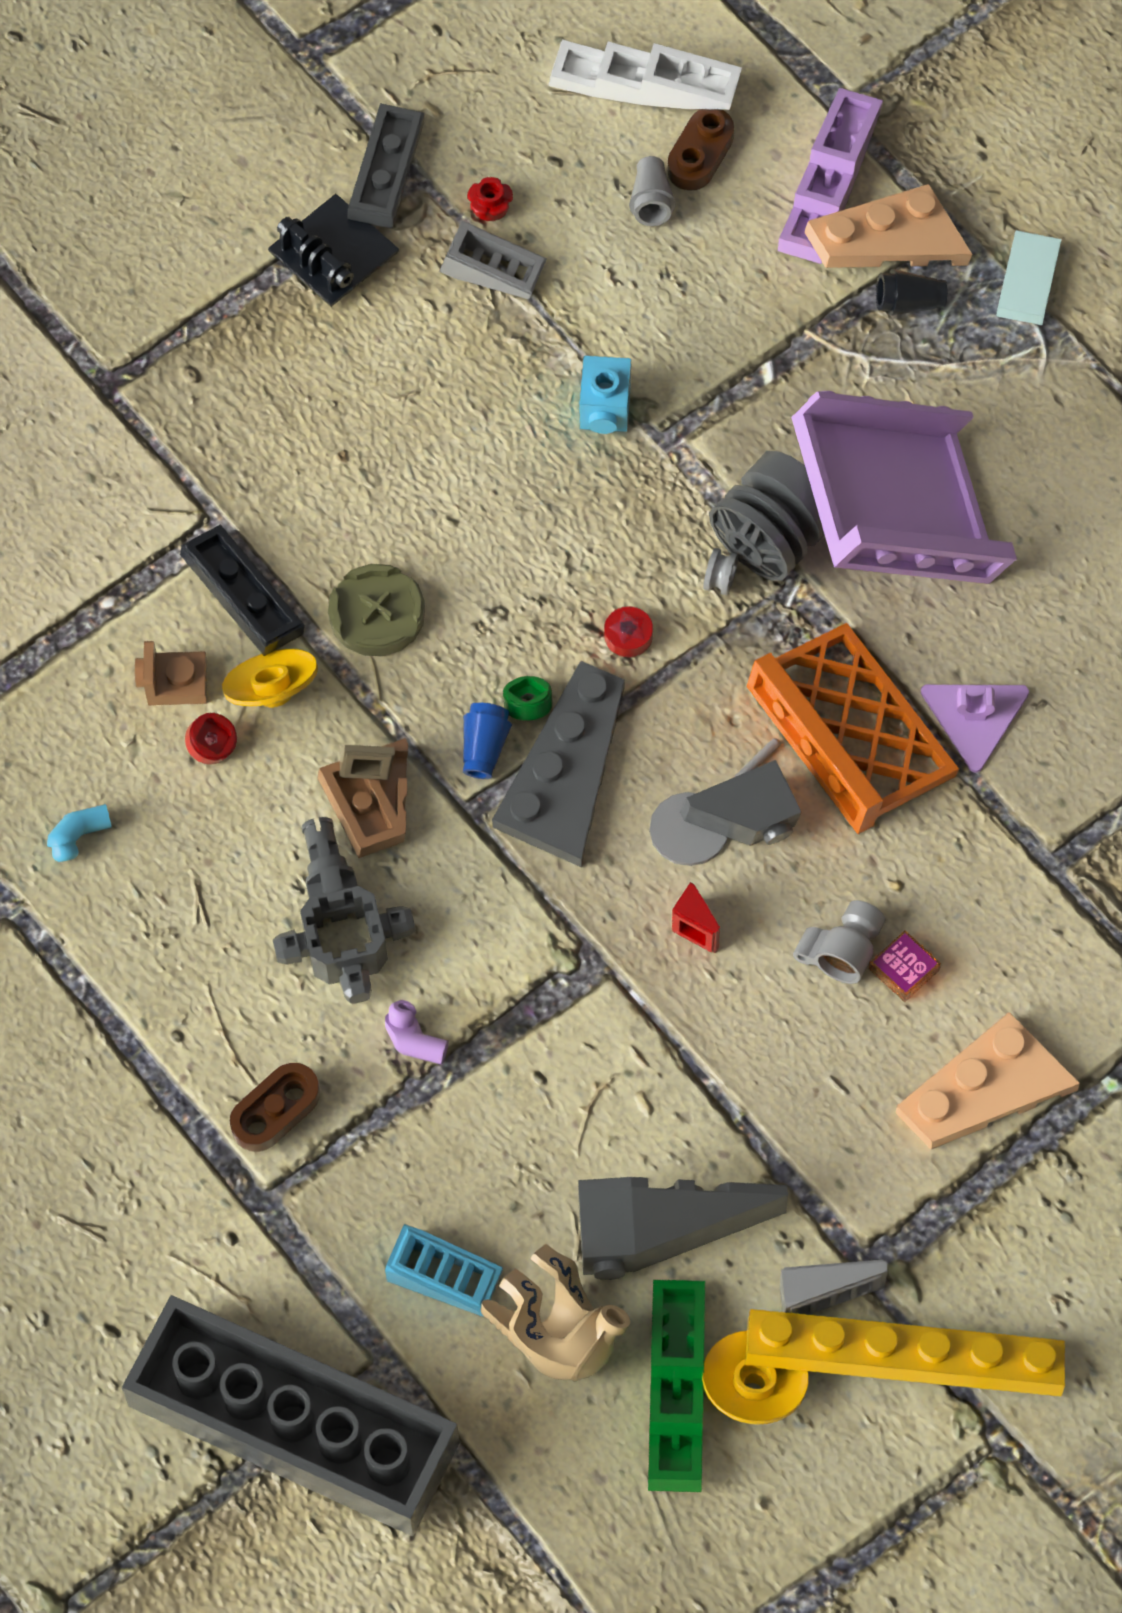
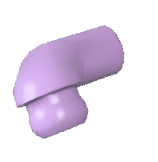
[385,1000,449,1065]

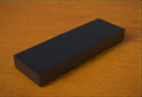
[180,524,305,656]

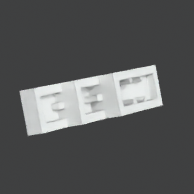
[549,39,742,110]

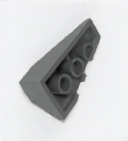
[578,1177,788,1280]

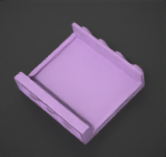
[791,391,1017,584]

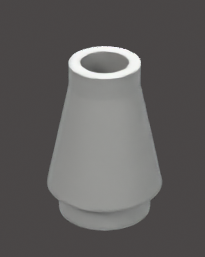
[629,156,676,226]

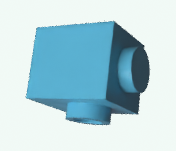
[579,356,631,434]

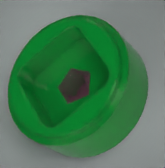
[503,676,553,721]

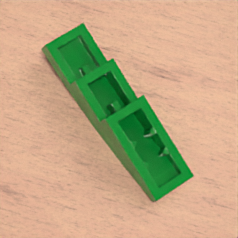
[648,1280,705,1492]

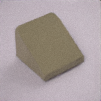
[340,744,395,780]

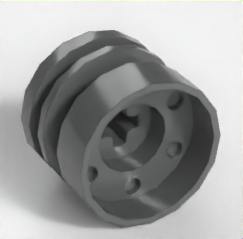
[709,451,825,581]

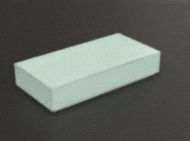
[996,230,1061,325]

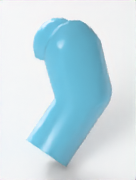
[47,804,112,862]

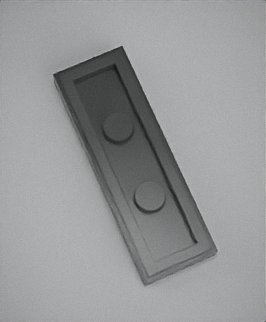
[347,103,425,229]

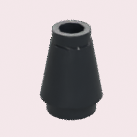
[876,269,948,316]

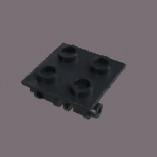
[268,193,399,307]

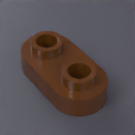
[668,109,734,191]
[230,1063,320,1152]

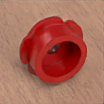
[467,177,513,221]

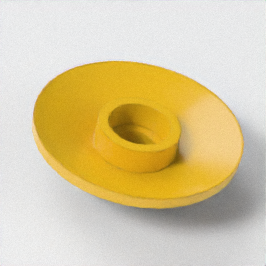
[222,649,318,708]
[702,1330,808,1424]

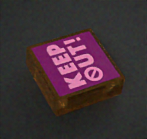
[869,930,941,1002]

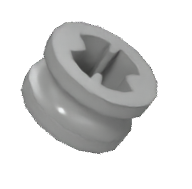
[703,548,739,596]

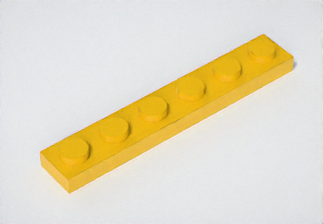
[745,1309,1065,1397]

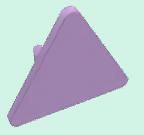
[921,684,1029,773]

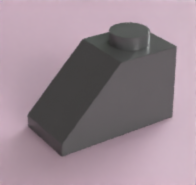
[680,760,802,846]

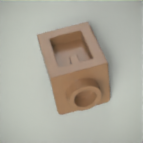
[135,641,207,705]

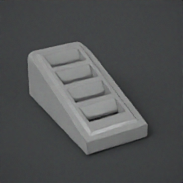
[439,220,547,299]
[780,1260,887,1315]

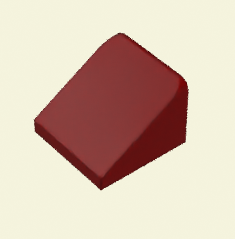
[672,882,720,953]

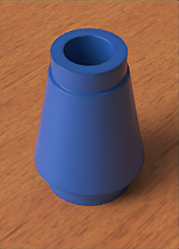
[463,703,512,779]

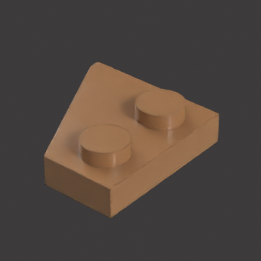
[317,738,408,858]

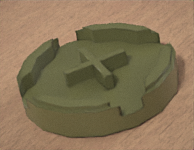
[328,564,425,656]

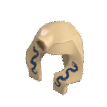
[481,1244,630,1382]

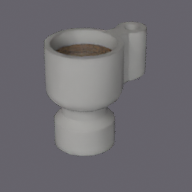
[793,900,886,984]

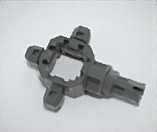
[273,817,415,1004]

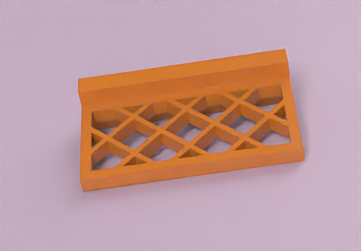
[746,623,959,834]

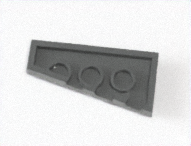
[492,661,625,867]

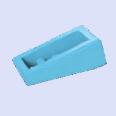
[385,1224,503,1317]

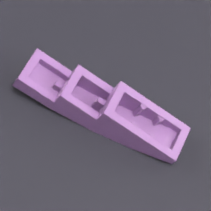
[777,88,883,264]

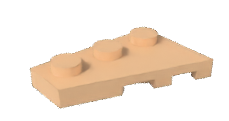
[805,184,972,268]
[896,1012,1080,1149]

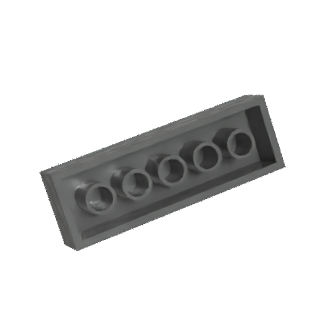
[122,1295,460,1537]

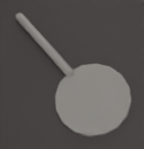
[649,738,780,866]

